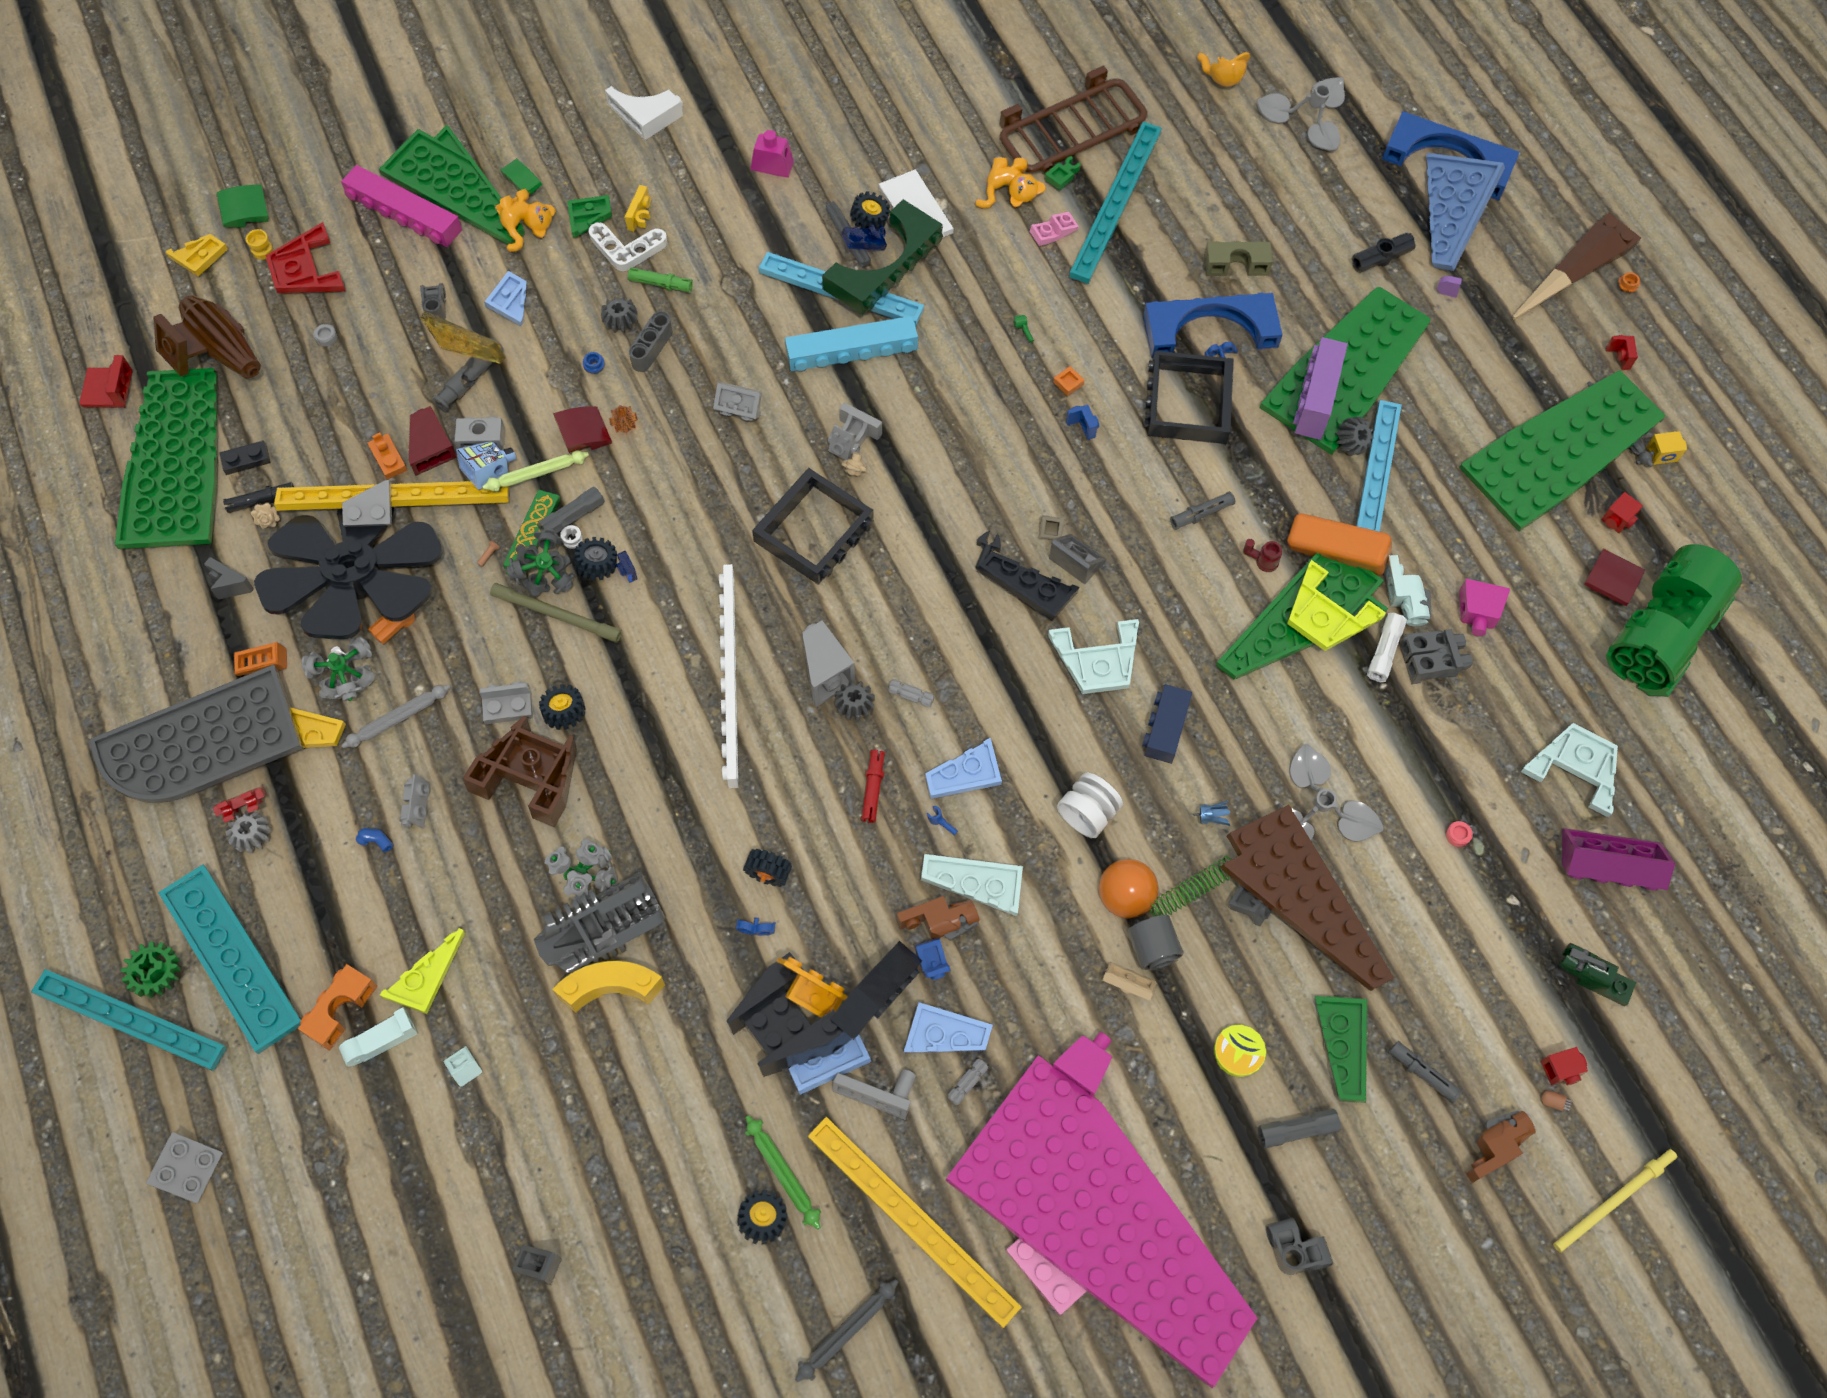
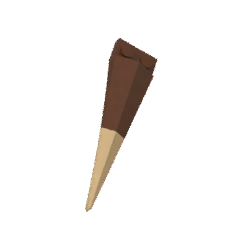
[1512,213,1641,320]

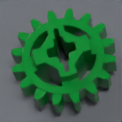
[121,941,181,998]

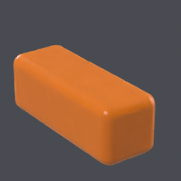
[1287,513,1392,576]

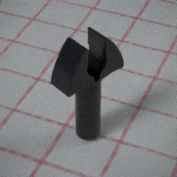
[975,531,1001,570]

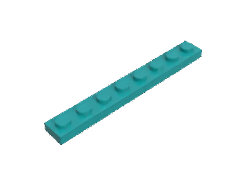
[31,969,227,1072]

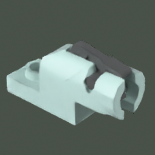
[1384,555,1431,626]

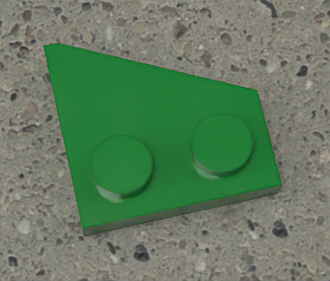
[567,195,612,238]

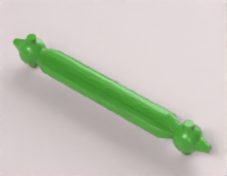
[745,1116,821,1230]

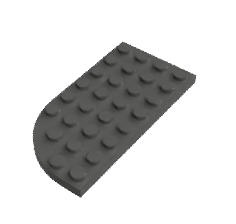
[89,664,303,803]

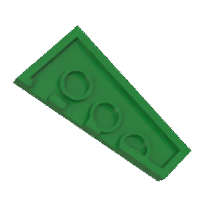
[1314,996,1367,1103]

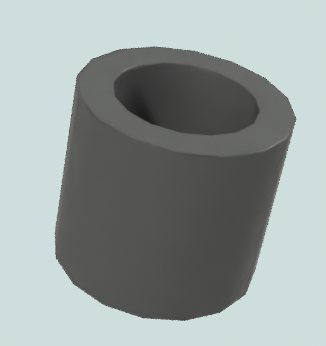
[1127,915,1184,971]

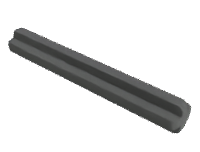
[826,201,871,268]

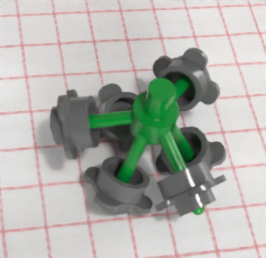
[507,528,574,596]

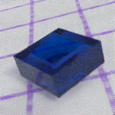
[616,550,637,583]

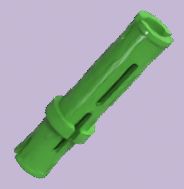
[628,267,693,293]

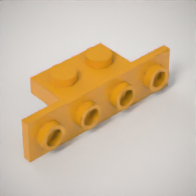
[777,957,848,1017]

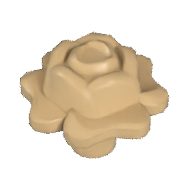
[842,452,867,476]
[251,503,280,529]

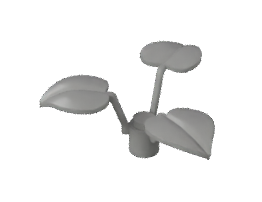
[1257,77,1345,151]
[1290,743,1384,842]

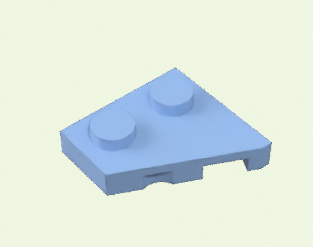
[485,271,527,326]

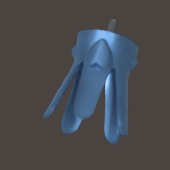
[1193,800,1230,826]

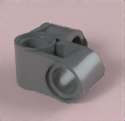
[1266,1218,1334,1275]

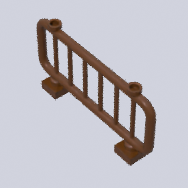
[999,65,1147,174]

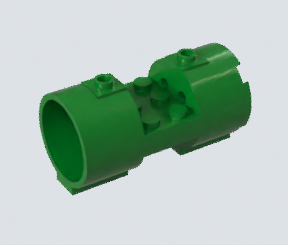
[1606,544,1742,697]

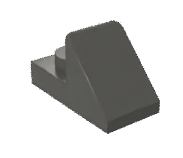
[204,557,254,599]

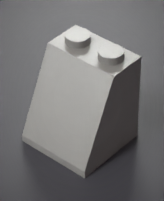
[802,621,855,707]

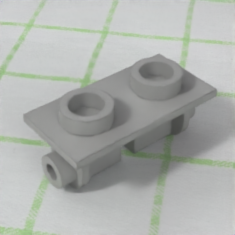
[399,774,430,828]

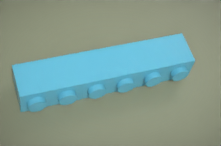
[785,316,918,371]

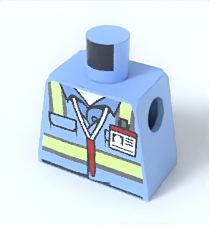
[456,442,516,490]

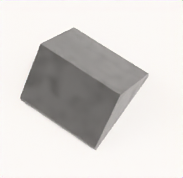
[1049,534,1107,584]

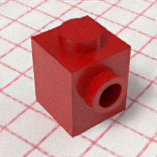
[1601,492,1643,533]
[1540,1047,1588,1086]

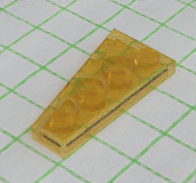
[420,311,506,363]

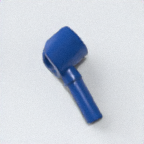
[927,806,958,836]

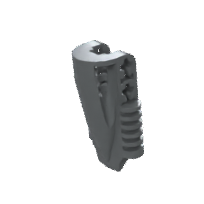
[534,870,665,974]

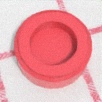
[1446,821,1473,847]

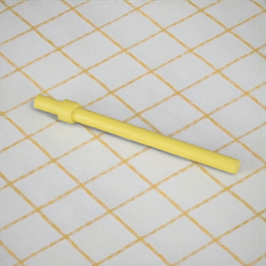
[1553,1149,1677,1253]

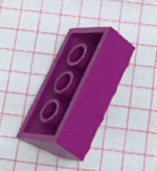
[1562,828,1676,891]

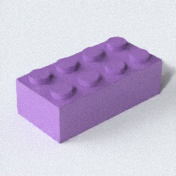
[1293,337,1348,440]

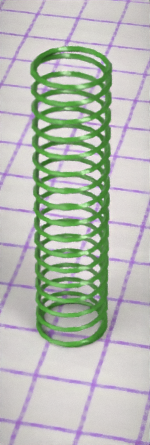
[1150,856,1232,917]

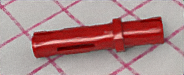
[861,749,885,823]

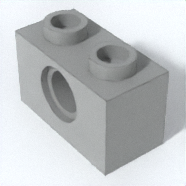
[455,417,506,451]

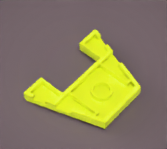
[1287,560,1386,651]

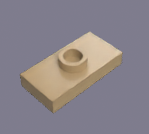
[1103,962,1157,1001]

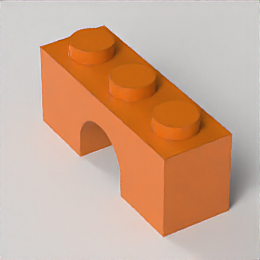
[298,964,378,1051]

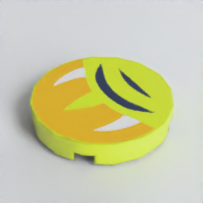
[1213,1025,1266,1077]

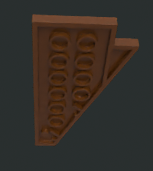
[1220,805,1394,991]

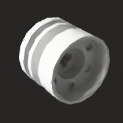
[1057,772,1123,838]

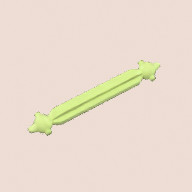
[482,450,589,491]

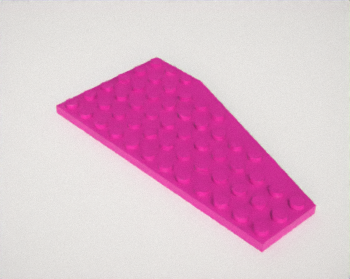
[945,1055,1257,1388]

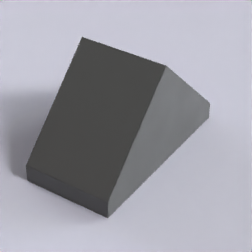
[512,1245,562,1285]

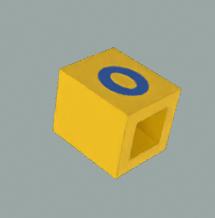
[1646,431,1687,465]

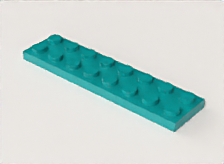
[158,864,301,1054]

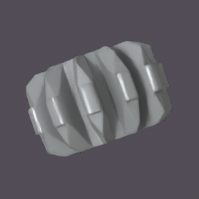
[226,810,272,853]

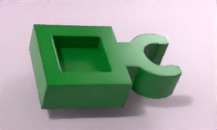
[1044,156,1081,191]

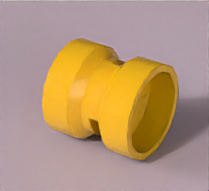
[246,229,274,260]

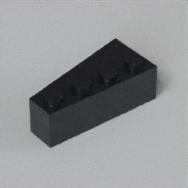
[830,941,922,1040]

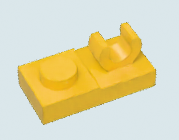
[625,185,651,232]

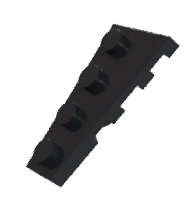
[978,551,1080,621]

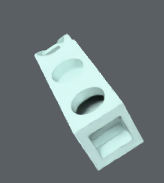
[339,1007,418,1067]

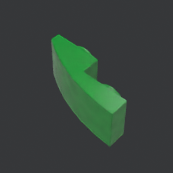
[500,158,542,195]

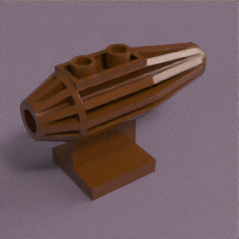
[153,295,261,379]

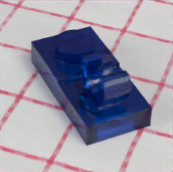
[841,225,887,250]

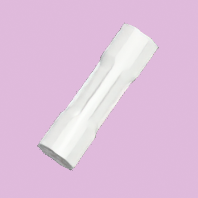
[1367,613,1407,682]

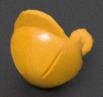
[1197,52,1251,87]

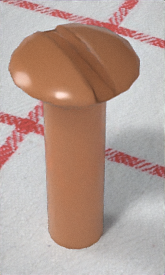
[477,541,500,567]

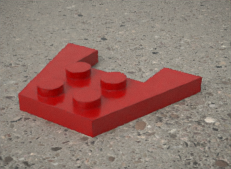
[266,222,346,293]

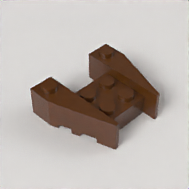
[463,716,577,827]

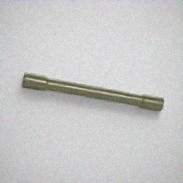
[490,583,622,643]

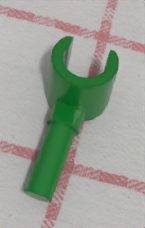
[1013,315,1034,343]

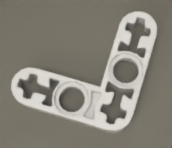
[589,223,667,271]

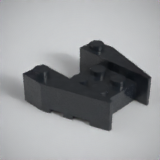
[726,952,852,1077]

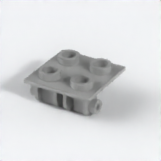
[146,1132,223,1203]

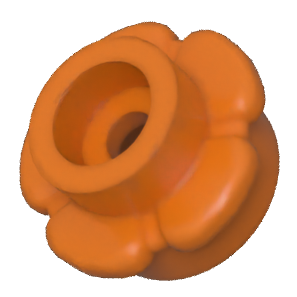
[1618,272,1640,292]

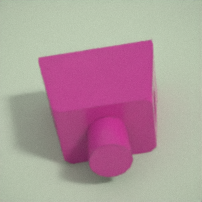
[751,130,794,178]
[1459,579,1510,636]
[1053,1032,1112,1097]

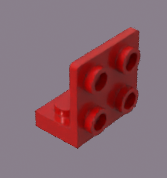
[79,355,133,407]

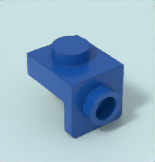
[1066,404,1099,440]
[914,938,950,980]

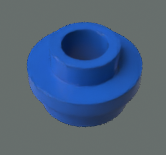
[583,352,605,373]

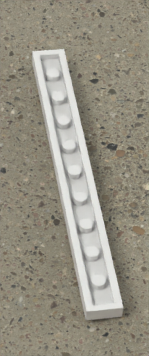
[719,564,738,789]

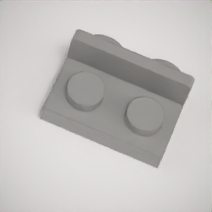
[713,382,762,421]
[479,682,533,724]

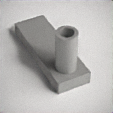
[832,1070,916,1120]

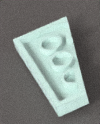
[921,854,1023,916]

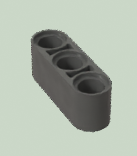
[629,311,673,372]

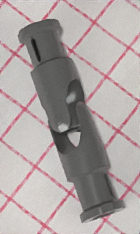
[432,337,504,412]

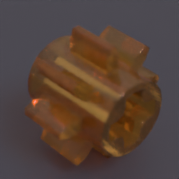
[609,405,638,433]

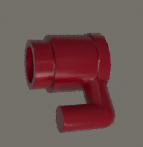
[1243,539,1282,572]

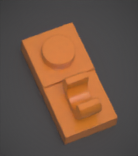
[367,433,408,480]

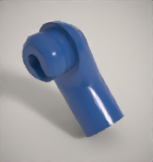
[356,828,394,853]

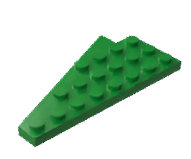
[379,125,525,245]
[1216,553,1388,680]

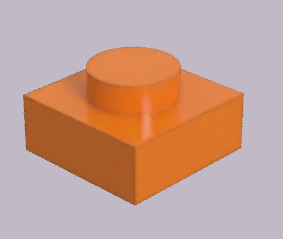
[1053,366,1085,396]

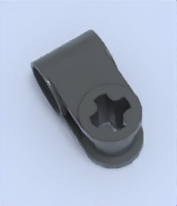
[420,283,446,325]

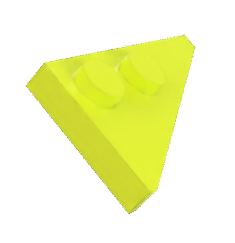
[380,929,465,1014]

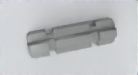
[888,679,934,707]
[948,1059,988,1105]

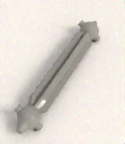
[342,685,451,748]

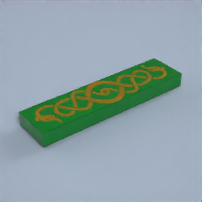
[503,490,561,573]

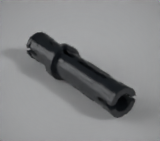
[223,482,294,513]

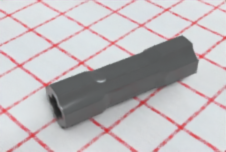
[537,486,605,534]
[1257,1108,1341,1149]

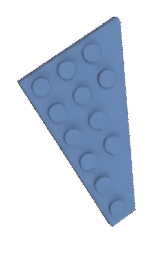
[1426,153,1505,271]

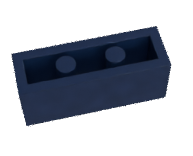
[1142,684,1192,764]

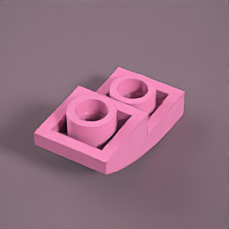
[1030,212,1079,246]

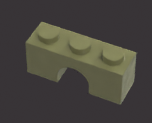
[1204,241,1273,276]

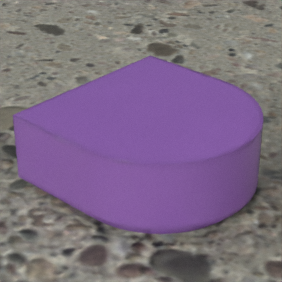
[1437,276,1462,298]

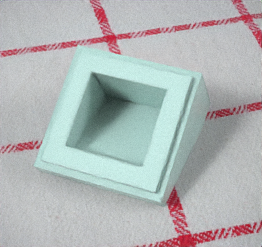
[444,1046,482,1086]

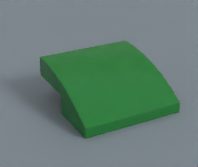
[216,185,268,227]

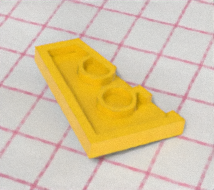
[290,707,346,748]

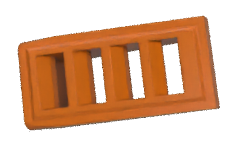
[234,642,287,676]

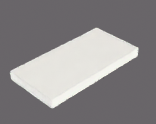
[879,169,954,237]

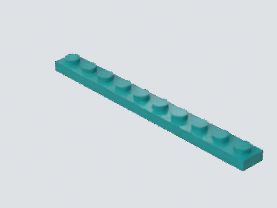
[1069,121,1162,284]

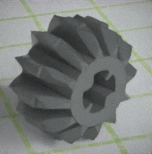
[601,296,638,333]
[1335,417,1374,455]
[835,680,875,721]

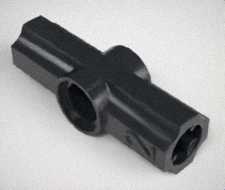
[1352,232,1416,272]

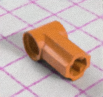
[368,613,415,645]

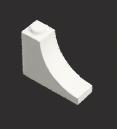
[605,86,683,140]

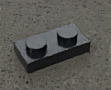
[219,440,271,475]

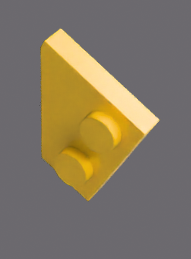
[166,234,228,277]

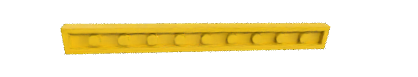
[274,481,510,511]
[808,1117,1022,1329]

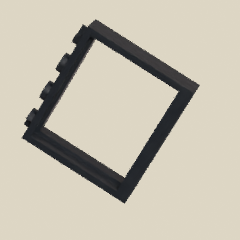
[1144,351,1234,444]
[752,468,874,585]

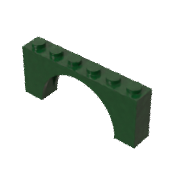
[822,199,943,315]

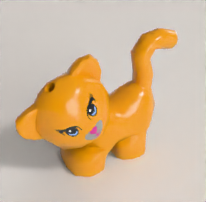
[975,157,1046,208]
[495,189,556,252]

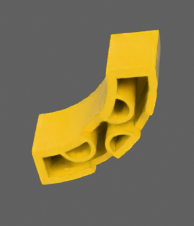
[552,961,665,1013]

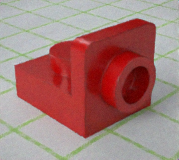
[1606,335,1638,370]

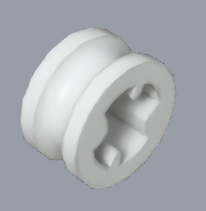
[561,525,583,549]

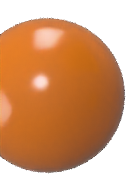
[1099,859,1159,919]

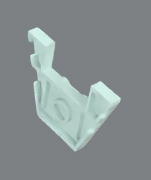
[1048,619,1139,694]
[1521,723,1618,818]

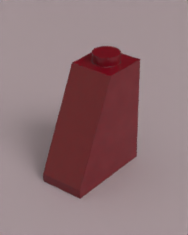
[408,406,457,476]

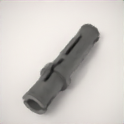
[1170,491,1236,530]
[1388,1040,1463,1104]

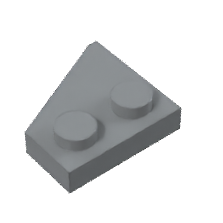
[342,480,392,527]

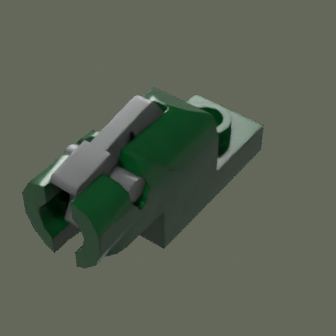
[1559,942,1636,1007]

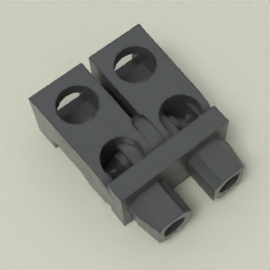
[1399,629,1473,684]

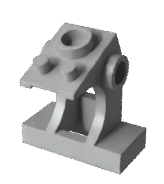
[828,402,882,460]

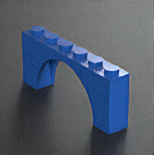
[1382,111,1520,201]
[1143,293,1283,358]

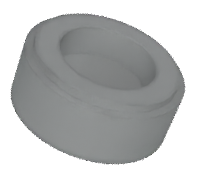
[313,324,337,346]

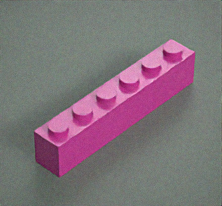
[341,165,462,247]

